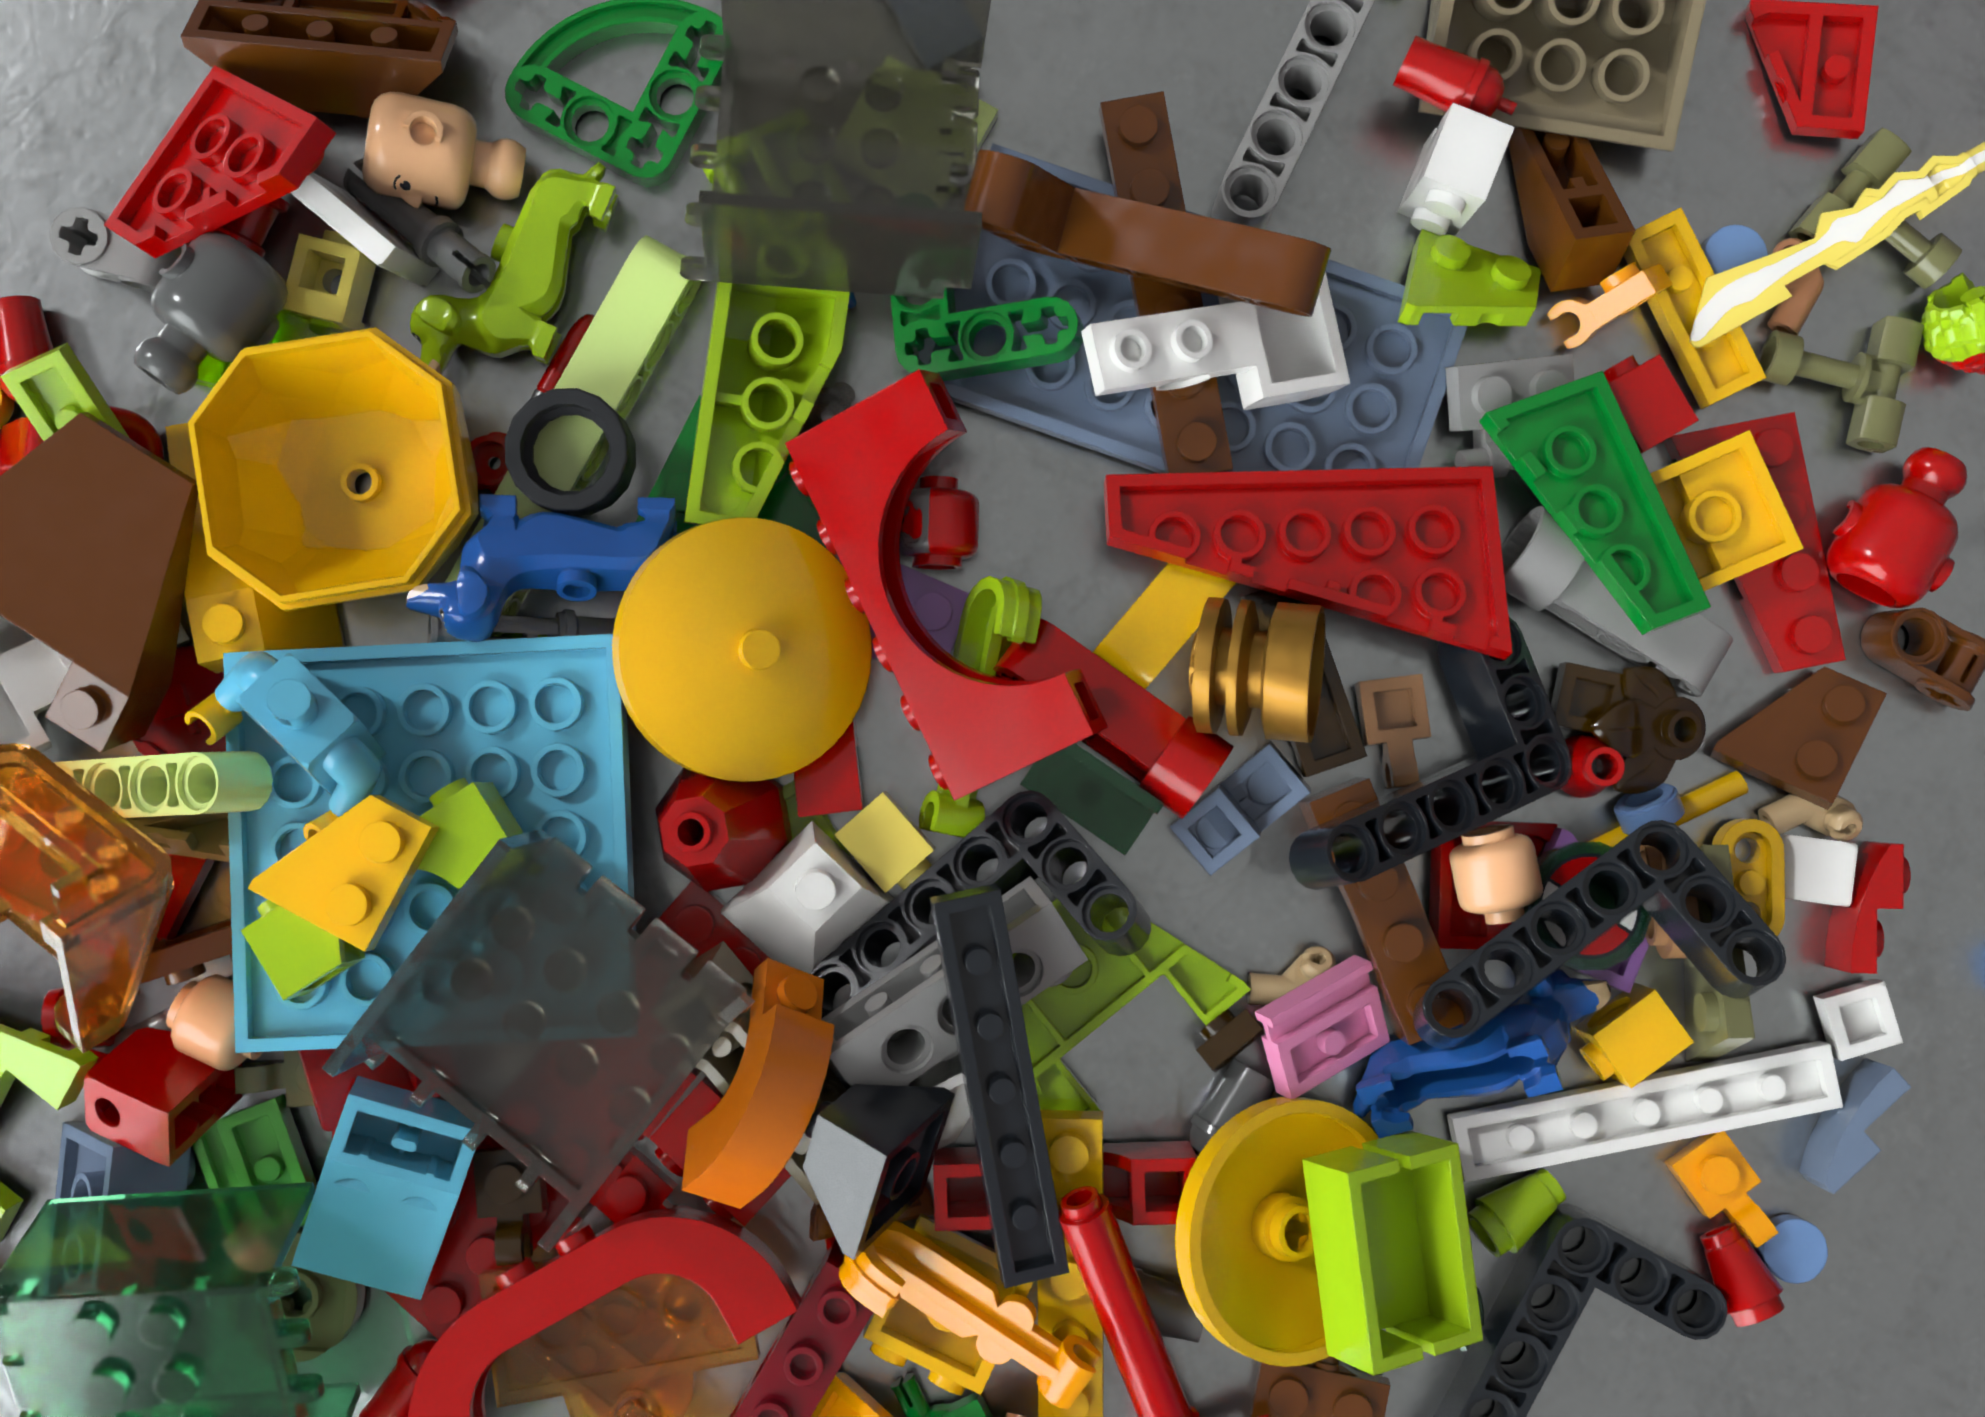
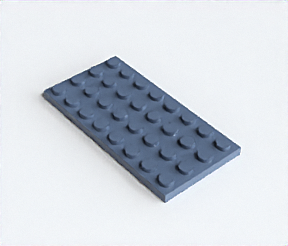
[918,143,1467,473]

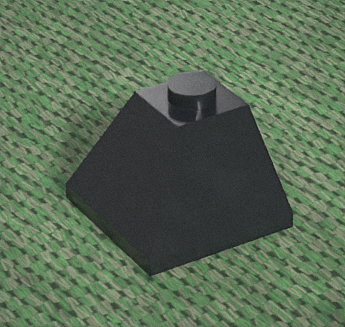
[803,1084,955,1260]

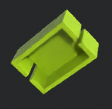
[1302,1131,1483,1376]

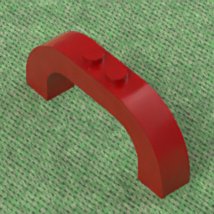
[408,1208,801,1417]

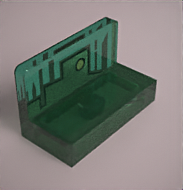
[1020,743,1164,855]

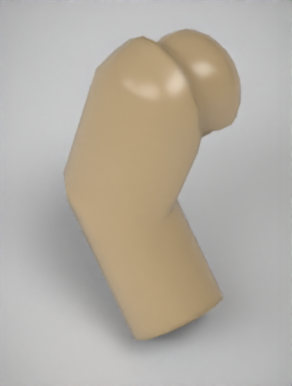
[1247,946,1336,1006]

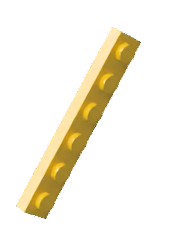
[1037,1110,1104,1417]

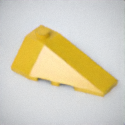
[165,423,345,674]

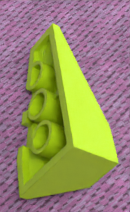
[684,262,851,525]

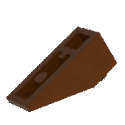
[1508,128,1636,292]

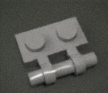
[1445,354,1574,478]

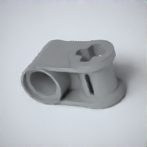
[49,207,190,293]

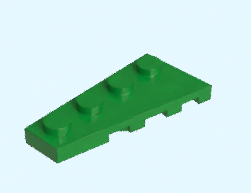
[1479,371,1711,635]

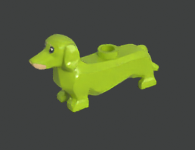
[410,162,619,375]

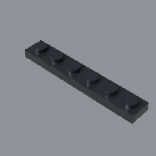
[930,883,1070,1288]

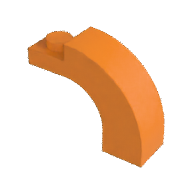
[681,958,835,1209]

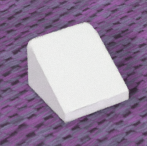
[1780,834,1858,907]

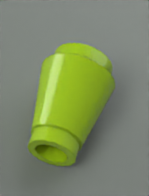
[1467,1168,1566,1258]

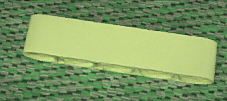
[0,751,273,823]

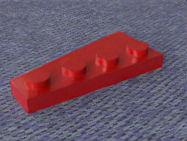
[1663,412,1846,673]

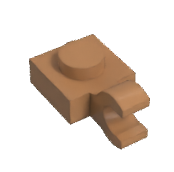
[1355,674,1431,789]

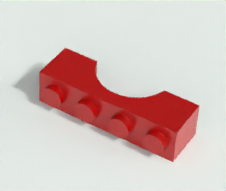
[933,1141,1197,1231]

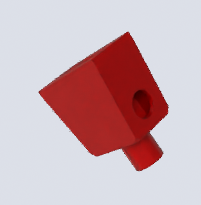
[83,1027,242,1167]

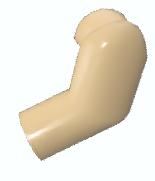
[1758,794,1863,842]

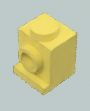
[282,230,376,332]

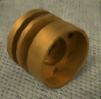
[1189,597,1326,743]

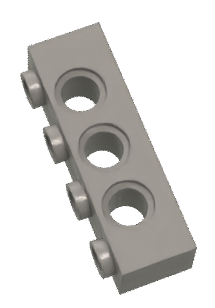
[821,876,1088,1087]

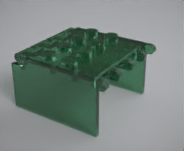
[0,1182,361,1417]

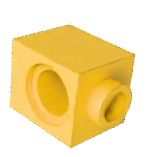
[1574,983,1694,1089]

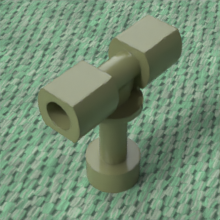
[1788,127,1962,289]
[1758,316,1924,453]

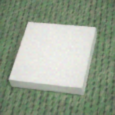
[291,173,440,286]

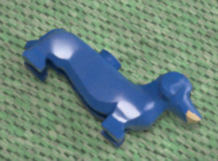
[406,494,680,642]
[1353,969,1611,1139]

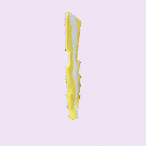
[1689,141,1985,348]

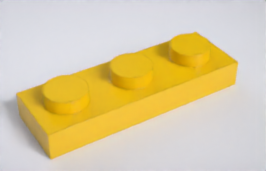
[1624,208,1767,410]

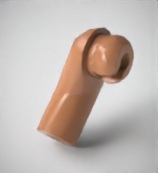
[1767,238,1824,335]

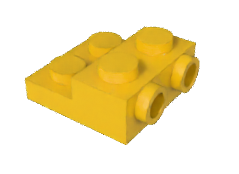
[1650,430,1804,591]
[863,1213,1034,1396]

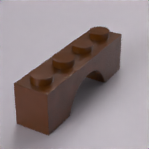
[1298,777,1464,1045]

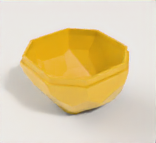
[188,327,479,611]

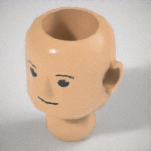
[362,92,526,210]

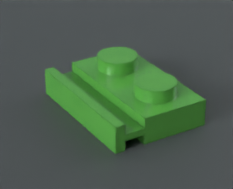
[193,1094,317,1252]

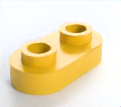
[1712,818,1785,936]

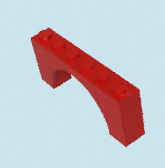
[785,369,1108,801]

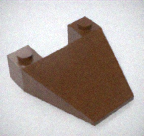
[0,412,198,753]

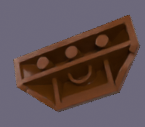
[181,0,458,118]

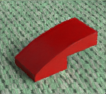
[794,717,864,817]

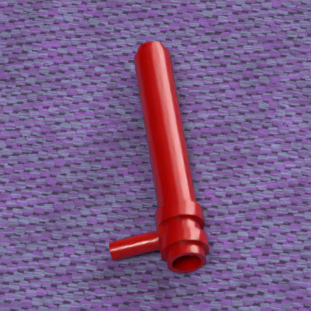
[1059,1186,1270,1417]

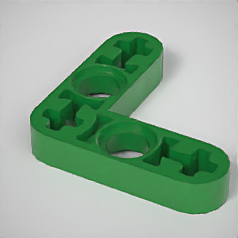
[884,195,1084,382]

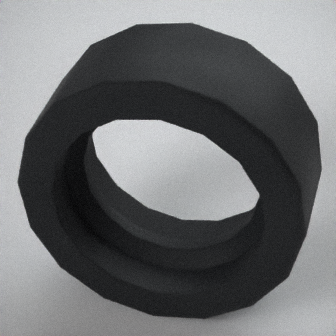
[505,388,636,516]

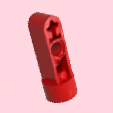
[993,618,1234,819]

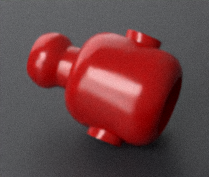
[1826,447,1968,608]

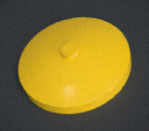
[612,517,872,782]
[1175,1097,1379,1367]

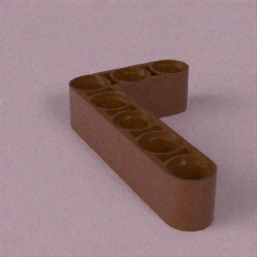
[961,149,1331,317]

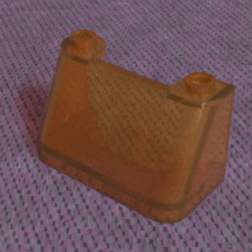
[0,743,174,1053]

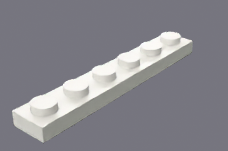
[1447,1040,1843,1183]

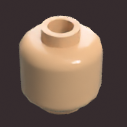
[1449,824,1543,925]
[166,974,263,1071]

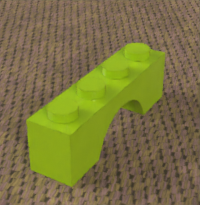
[241,778,534,1001]

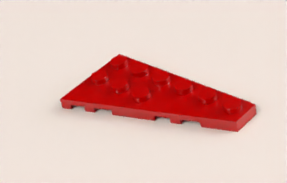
[1104,466,1513,660]

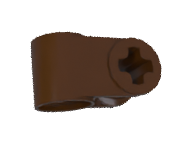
[1860,608,1985,711]

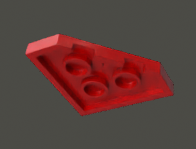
[104,65,336,259]

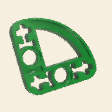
[505,0,736,187]

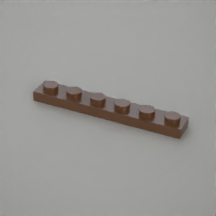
[1099,91,1233,473]

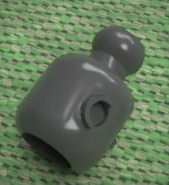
[134,231,288,395]

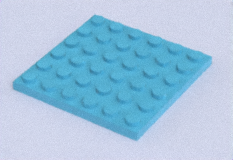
[223,634,640,1053]

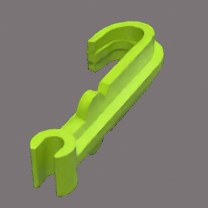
[919,576,1042,838]

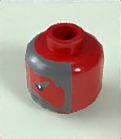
[899,476,979,570]

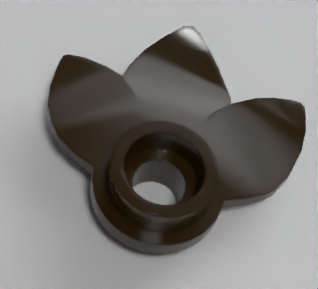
[1589,666,1706,794]

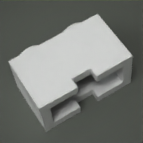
[1397,103,1515,236]

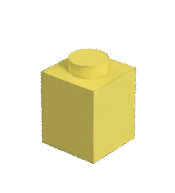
[834,791,936,893]

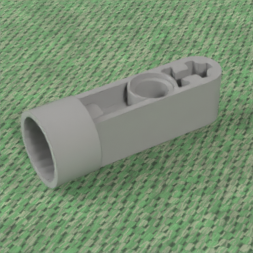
[1501,506,1733,697]

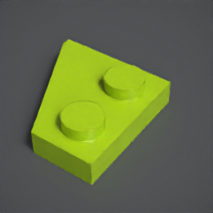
[1398,229,1541,326]

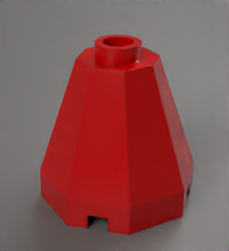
[655,767,792,892]

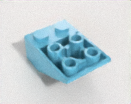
[291,1076,485,1300]

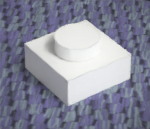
[1813,978,1903,1061]

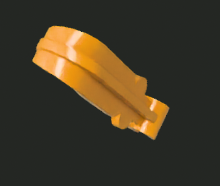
[839,1221,1102,1409]

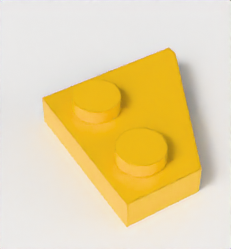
[248,795,439,952]

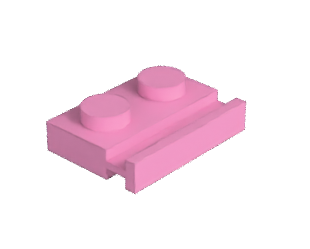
[1255,955,1390,1099]

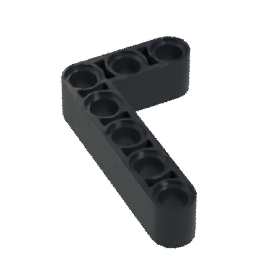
[1289,617,1572,890]
[810,790,1151,1019]
[1413,820,1786,1049]
[1433,1204,1728,1417]

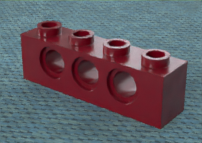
[729,1238,873,1417]

